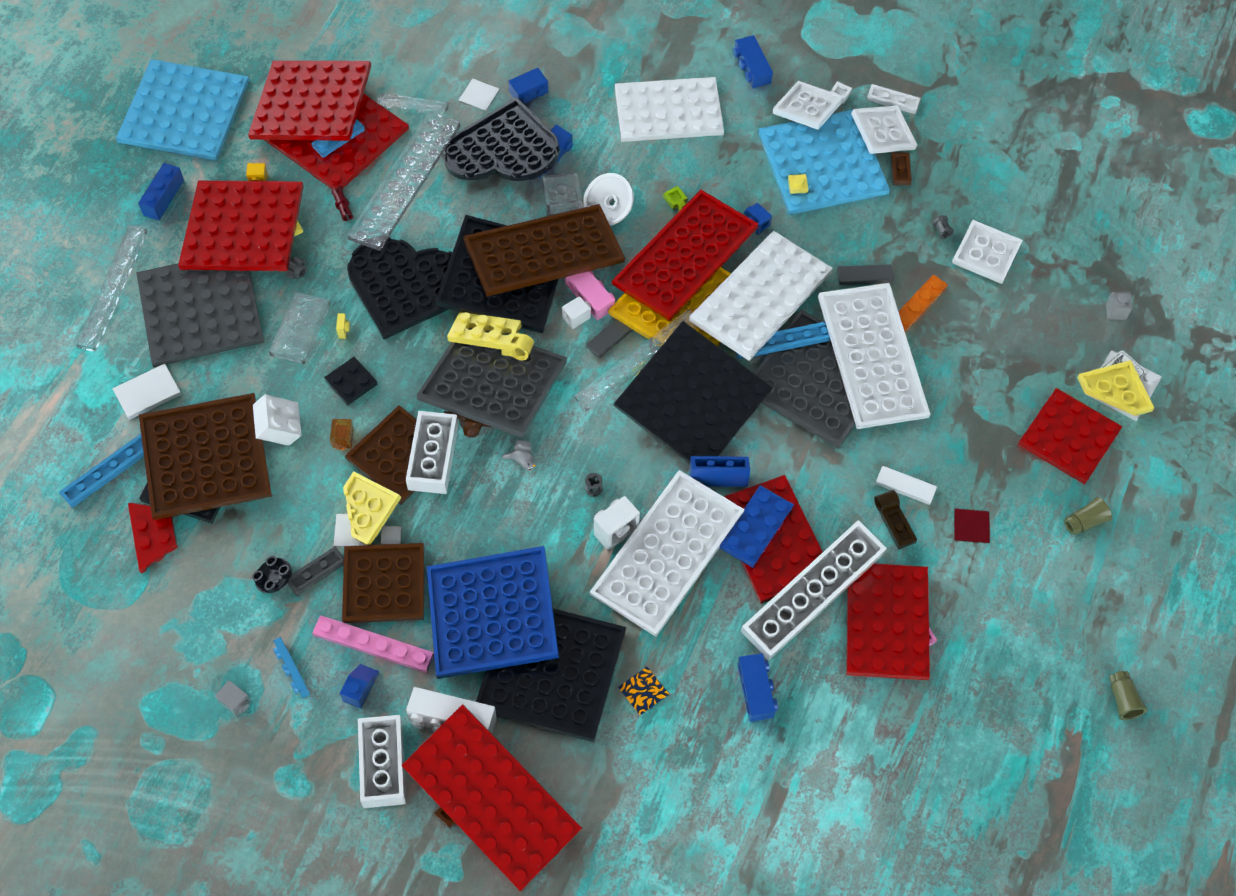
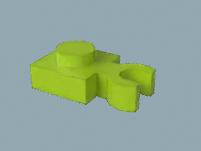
[663,186,688,212]

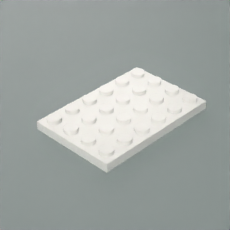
[615,77,724,142]

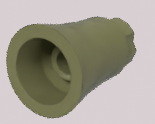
[1064,497,1112,535]
[1109,671,1148,720]

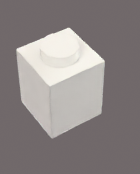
[562,296,591,329]

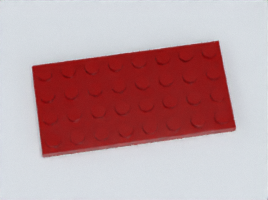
[612,189,758,321]
[401,704,582,891]

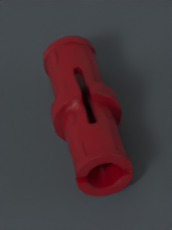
[331,187,353,221]

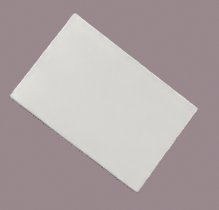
[112,364,181,420]

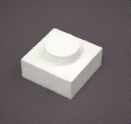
[830,81,852,104]

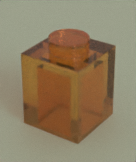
[330,419,354,450]

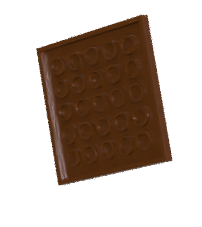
[139,393,272,520]

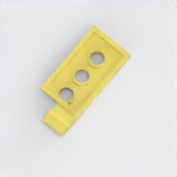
[447,312,534,361]

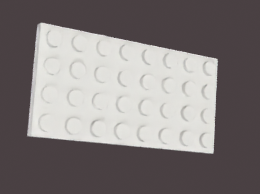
[689,231,833,361]
[818,283,931,429]
[590,470,744,637]

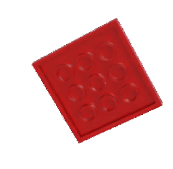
[1018,388,1123,485]

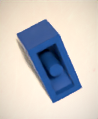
[339,664,379,709]

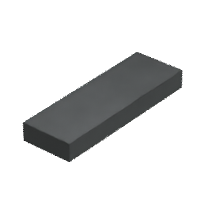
[837,264,894,285]
[586,319,633,359]
[287,546,344,596]

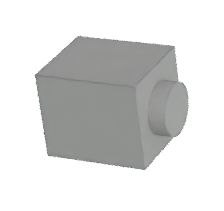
[1106,292,1132,320]
[215,681,251,717]

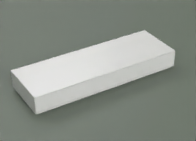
[867,84,921,114]
[875,466,937,505]

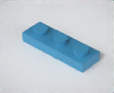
[312,119,365,158]
[273,637,310,698]

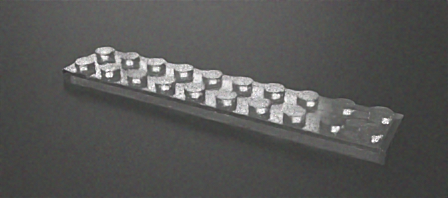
[347,112,461,251]

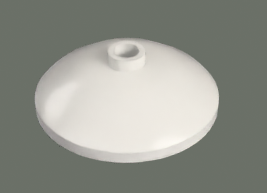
[583,173,634,226]

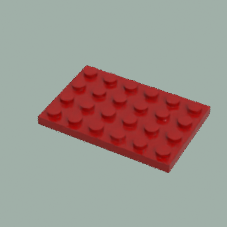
[724,475,823,604]
[846,564,930,681]

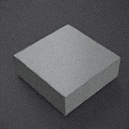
[381,526,402,545]

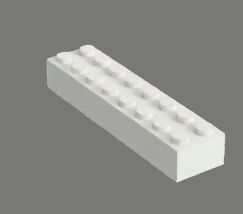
[741,520,887,661]

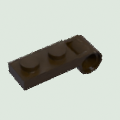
[874,490,917,550]

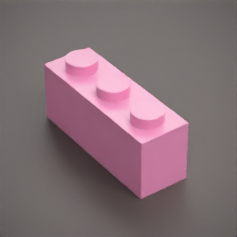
[565,271,616,321]

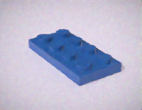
[720,485,794,568]

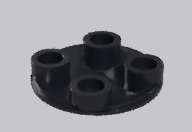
[252,556,292,593]

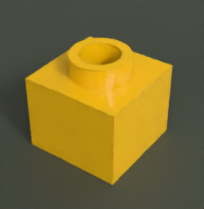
[246,163,268,181]

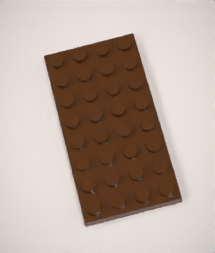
[464,204,625,296]

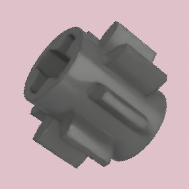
[286,257,307,280]

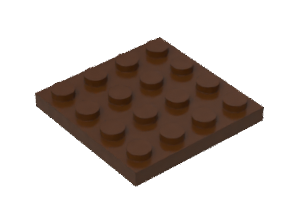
[345,405,455,505]
[342,543,424,623]

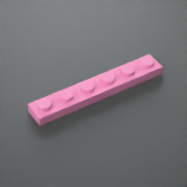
[312,615,434,673]

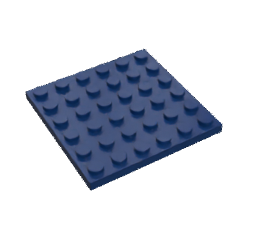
[427,546,559,679]

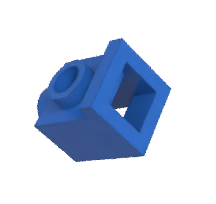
[744,203,772,235]

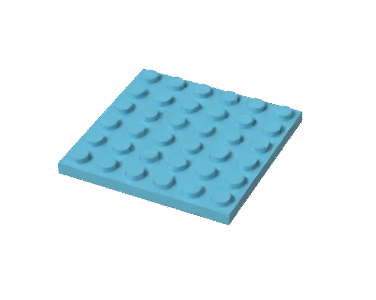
[116,59,249,161]
[758,110,890,215]

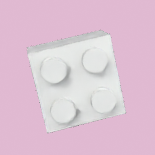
[253,394,302,446]
[594,496,640,551]

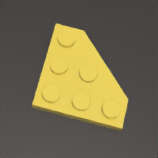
[1077,360,1154,416]
[343,471,402,545]

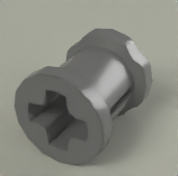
[932,215,954,239]
[585,473,603,497]

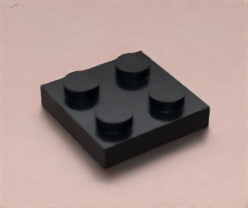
[324,357,378,406]

